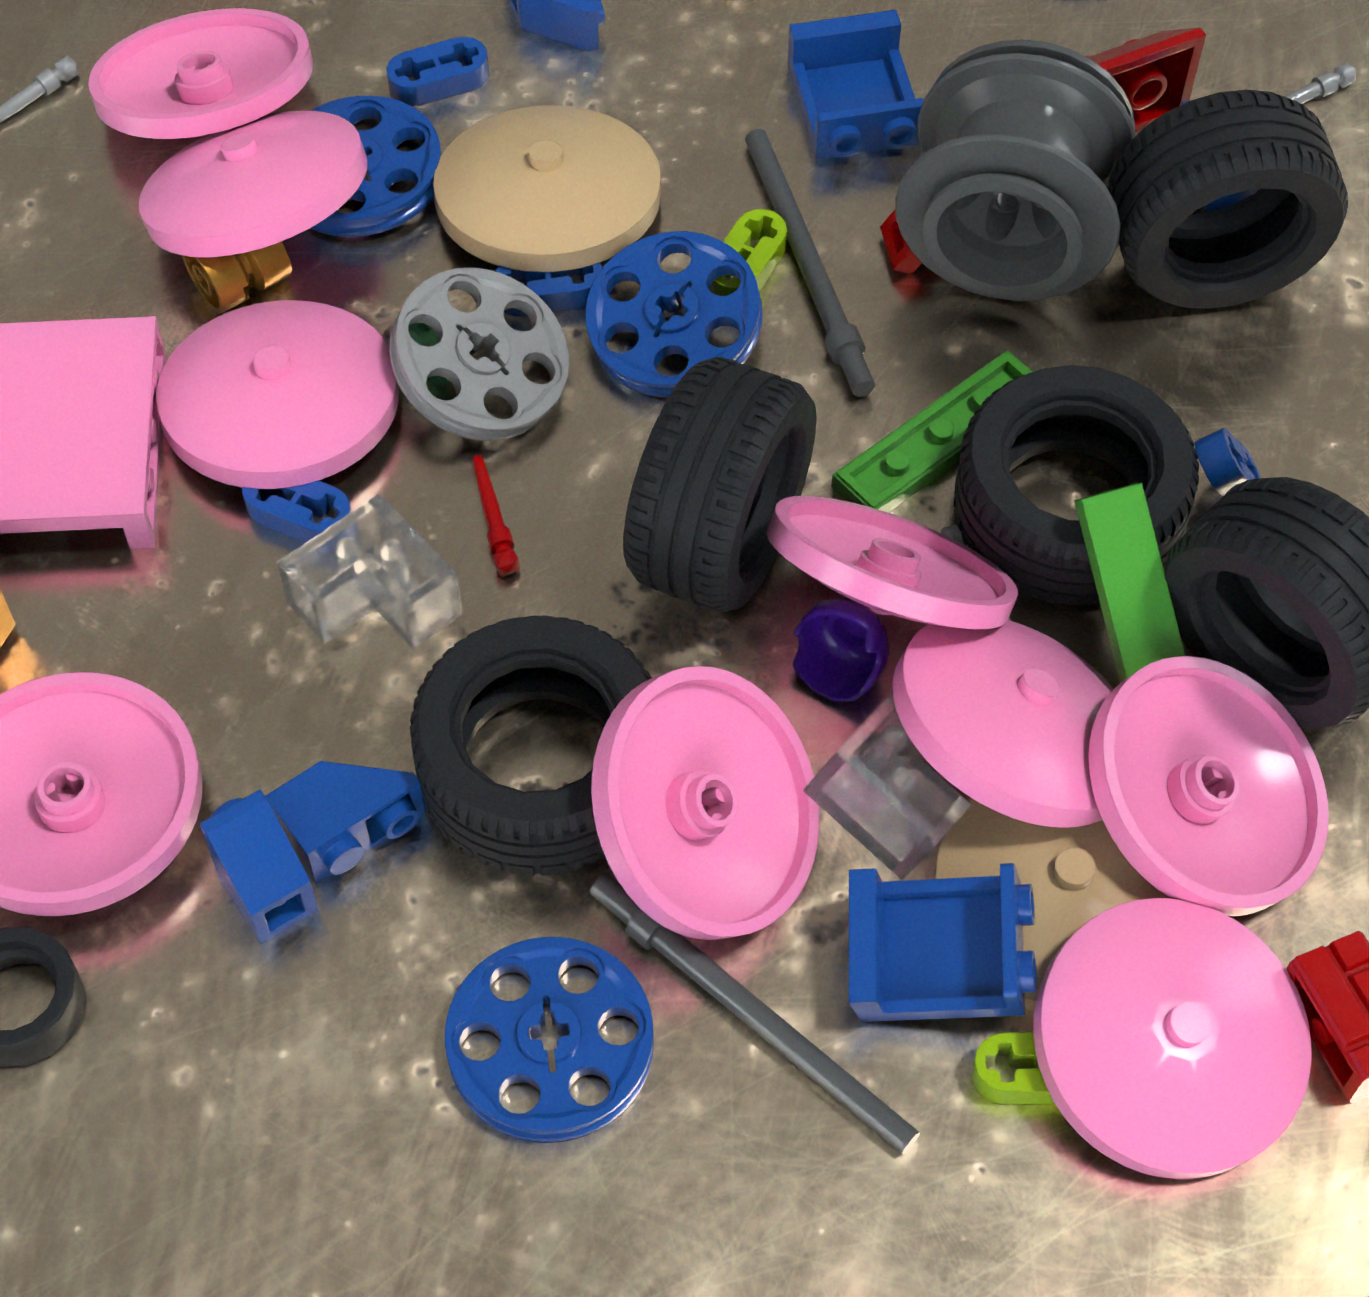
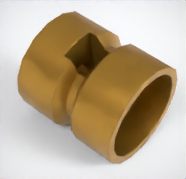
[182,241,292,314]

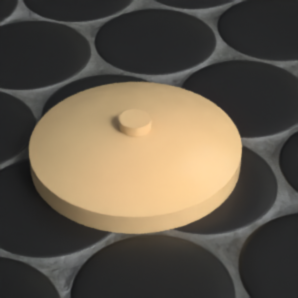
[433,105,661,272]
[934,798,1170,1013]

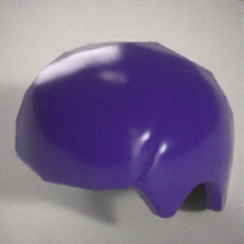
[793,599,889,702]

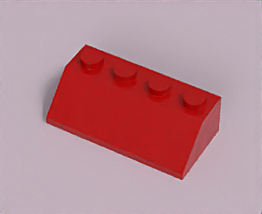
[1085,27,1206,133]

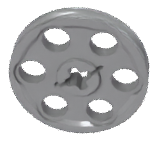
[389,268,569,441]

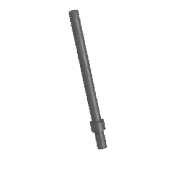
[745,129,876,397]
[590,873,920,1154]

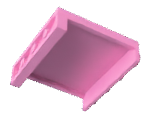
[0,316,166,549]

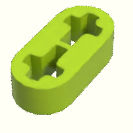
[709,209,787,296]
[971,1032,1055,1105]

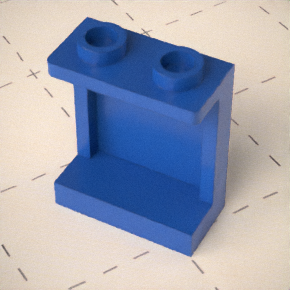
[787,10,924,160]
[849,863,1037,1022]

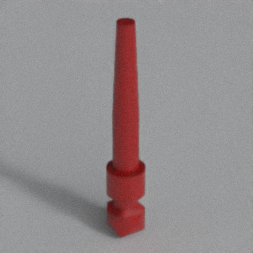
[472,455,520,577]

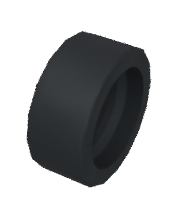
[0,927,85,1067]

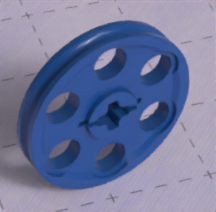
[311,96,442,237]
[585,231,763,397]
[445,937,654,1142]

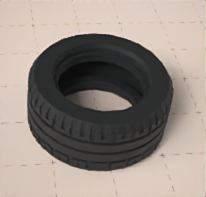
[1107,89,1348,309]
[623,357,817,613]
[953,365,1199,606]
[1165,477,1369,729]
[410,615,652,876]

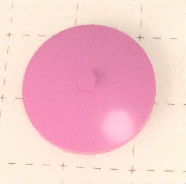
[88,8,313,139]
[139,111,368,257]
[156,300,399,489]
[767,496,1018,630]
[892,620,1114,828]
[1088,656,1329,916]
[591,666,819,940]
[0,672,202,916]
[1033,898,1312,1179]

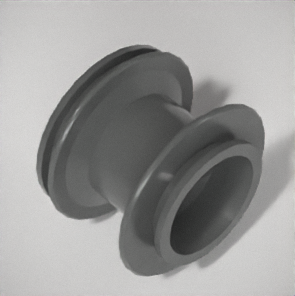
[895,40,1136,301]

